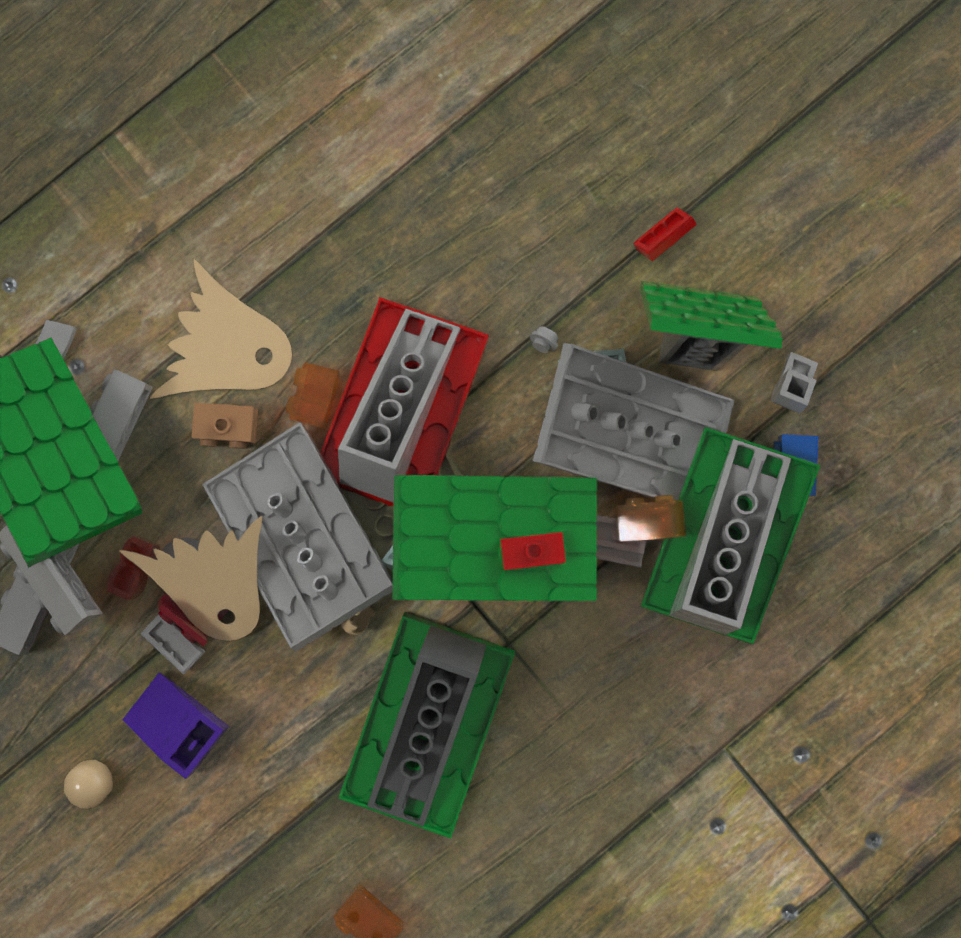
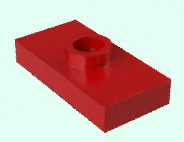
[633,207,697,262]
[500,532,566,570]

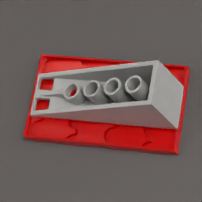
[320,297,489,507]

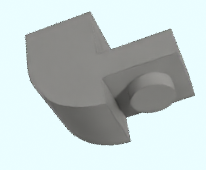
[771,352,818,414]

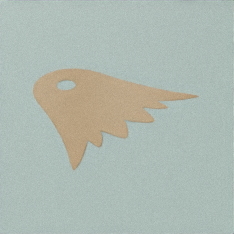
[150,259,292,399]
[119,516,263,641]

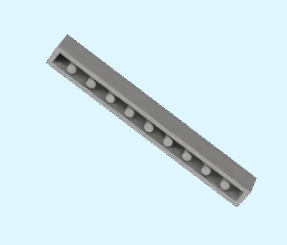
[0,369,153,655]

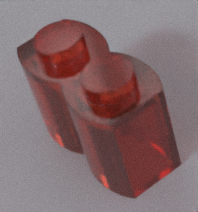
[107,536,160,600]

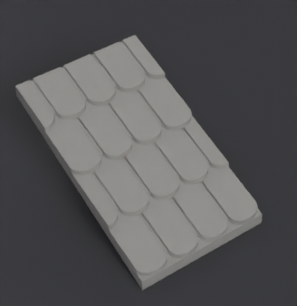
[533,343,734,505]
[202,422,393,652]

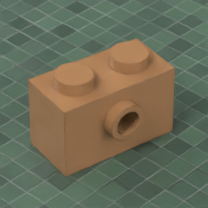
[192,403,258,449]

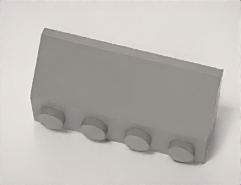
[0,526,103,636]

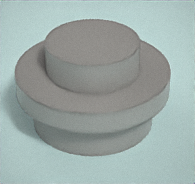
[530,327,559,353]

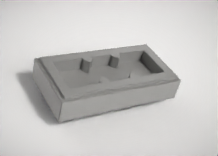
[141,614,206,674]

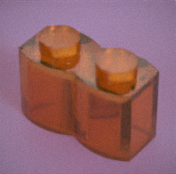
[286,362,340,430]

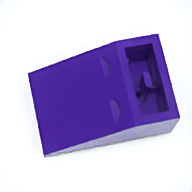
[122,672,230,779]

